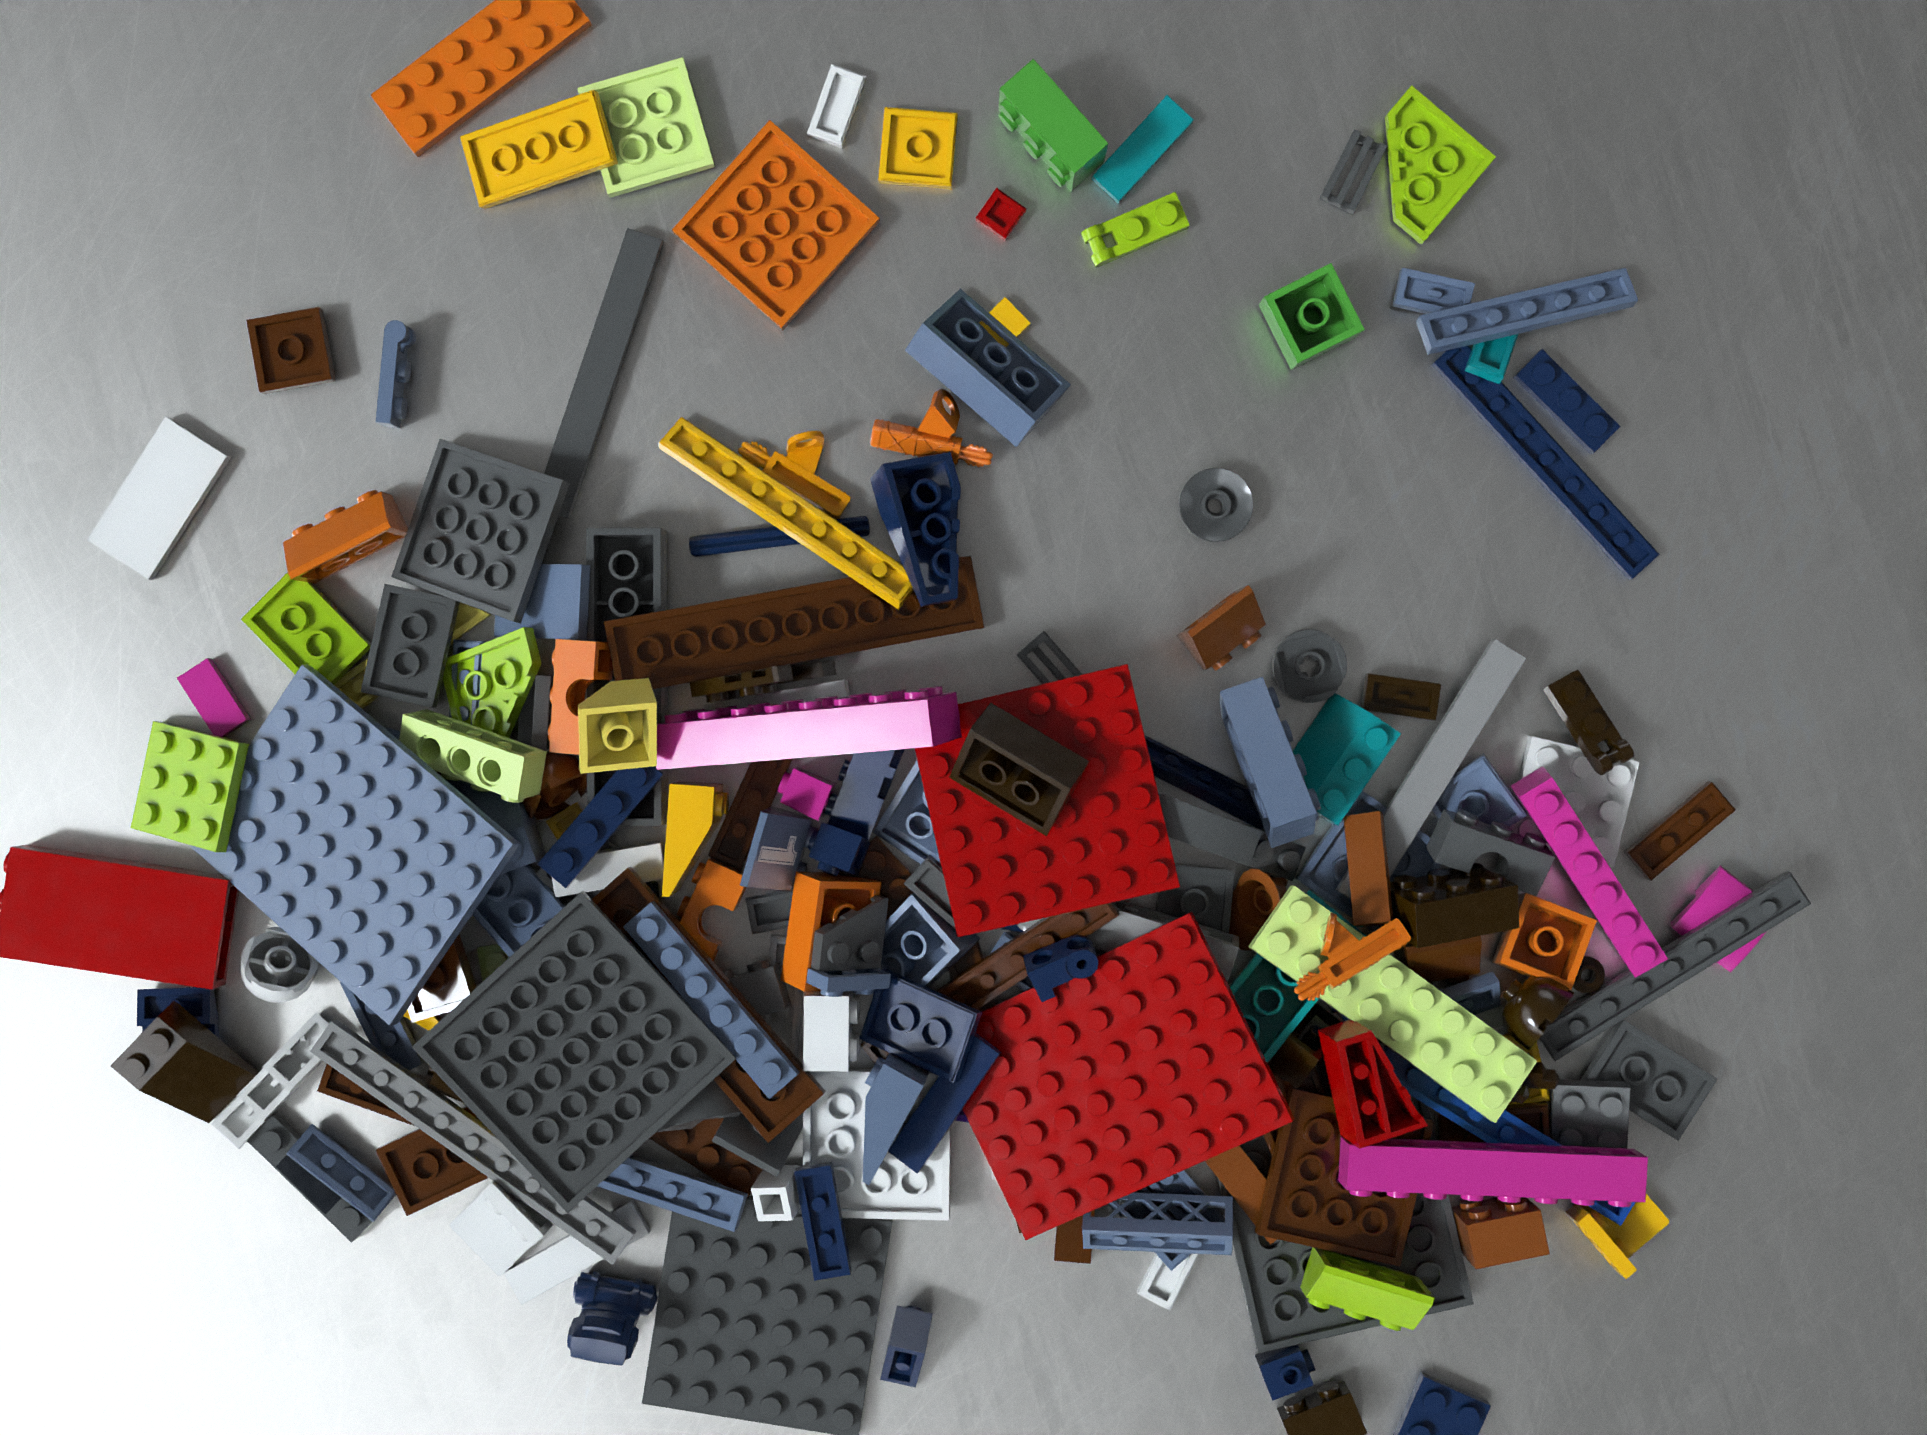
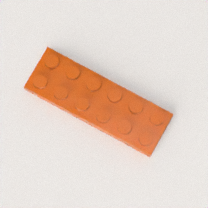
[371,0,592,157]

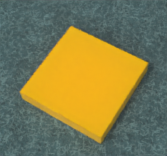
[878,107,958,190]

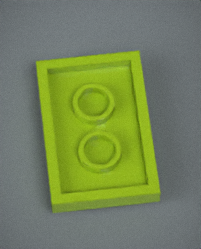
[241,572,371,685]

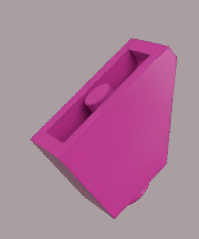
[777,767,837,821]

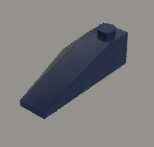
[870,452,961,607]

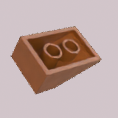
[1176,585,1266,671]

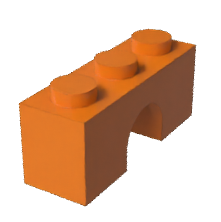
[548,639,613,755]
[677,858,747,962]

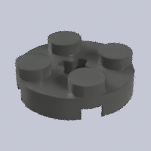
[1272,629,1347,703]

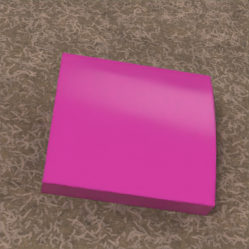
[1671,865,1767,973]

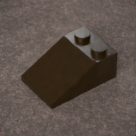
[110,1000,259,1123]

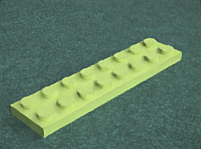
[1248,885,1537,1123]

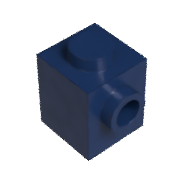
[808,822,871,877]
[1255,1345,1316,1401]

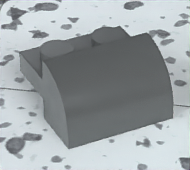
[517,675,553,751]

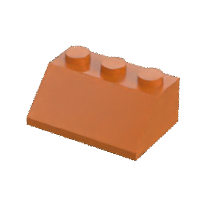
[283,490,408,584]
[780,871,881,992]

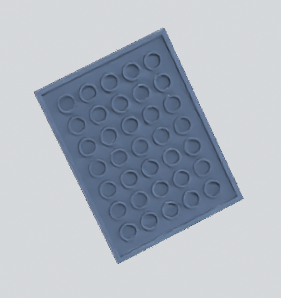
[189,664,520,1025]

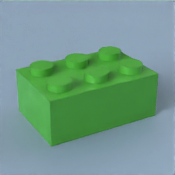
[998,59,1108,192]

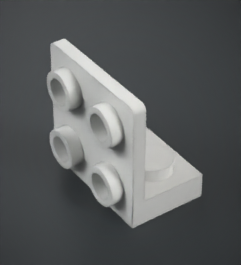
[450,1181,553,1276]

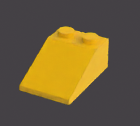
[662,781,729,897]

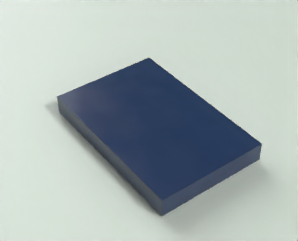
[859,969,982,1083]

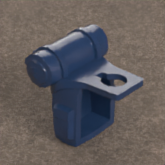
[567,1271,658,1366]

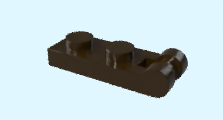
[1543,669,1634,775]

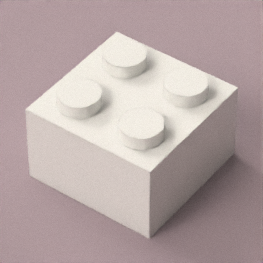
[803,991,860,1072]

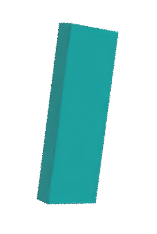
[1092,95,1194,204]

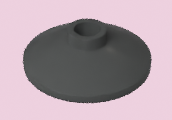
[1179,468,1253,542]

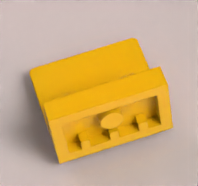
[1565,1194,1669,1279]

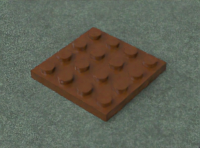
[1255,1086,1434,1266]

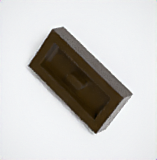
[1361,673,1441,720]

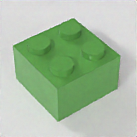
[1259,263,1365,370]

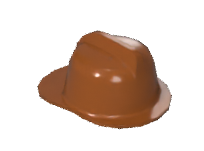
[1229,868,1288,951]

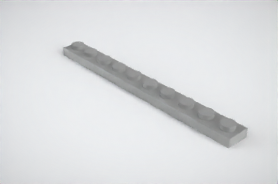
[310,1019,636,1265]

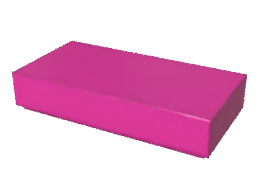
[177,658,251,737]

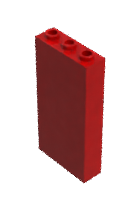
[0,845,239,990]

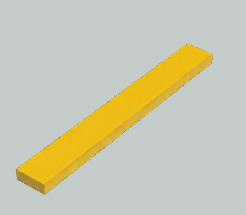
[659,417,914,610]

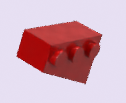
[1318,1020,1428,1149]

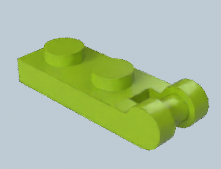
[1081,192,1190,267]

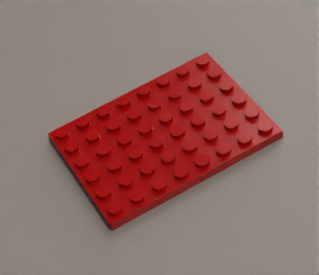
[963,911,1295,1240]

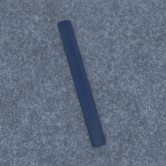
[689,516,870,557]

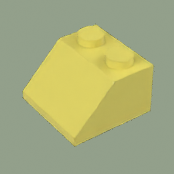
[578,678,657,774]

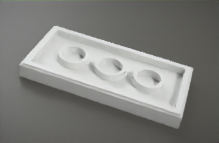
[87,417,231,580]

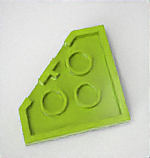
[1385,85,1496,244]
[443,627,542,738]

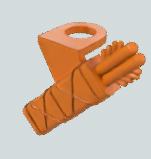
[870,389,993,468]
[1294,913,1411,1001]

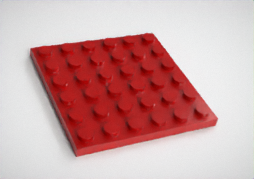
[915,664,1180,937]

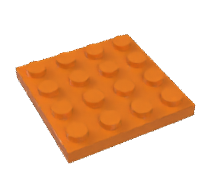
[672,120,880,330]

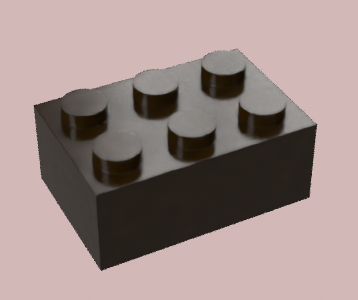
[1382,863,1520,948]

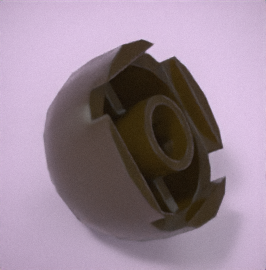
[1502,976,1574,1050]

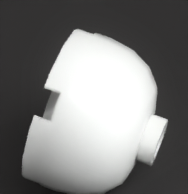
[241,927,318,1003]

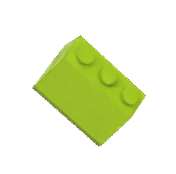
[1300,1247,1435,1331]

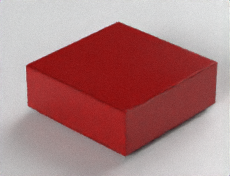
[976,188,1027,241]

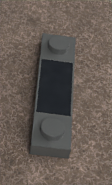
[247,1112,372,1243]

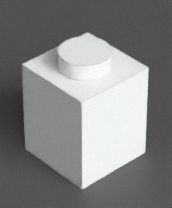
[751,1165,800,1221]

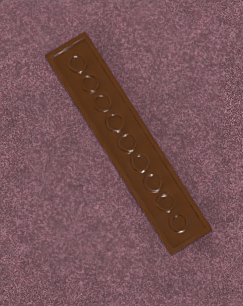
[604,555,984,689]

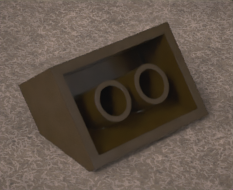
[949,703,1090,836]

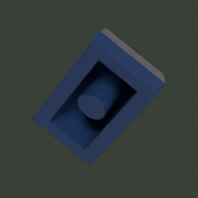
[880,1305,933,1388]

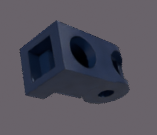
[1023,935,1099,1002]

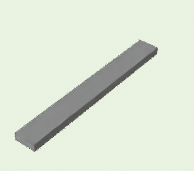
[1335,639,1526,899]

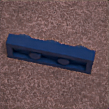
[1513,349,1621,454]
[794,1162,852,1281]

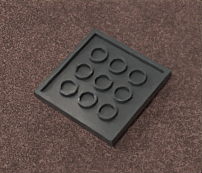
[391,439,570,624]

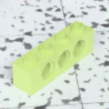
[399,709,547,803]

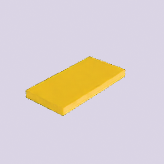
[460,90,618,209]

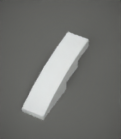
[211,1012,329,1149]

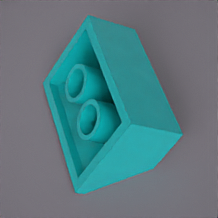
[1292,693,1401,826]

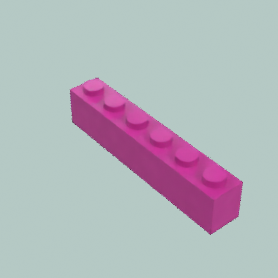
[1511,766,1668,978]

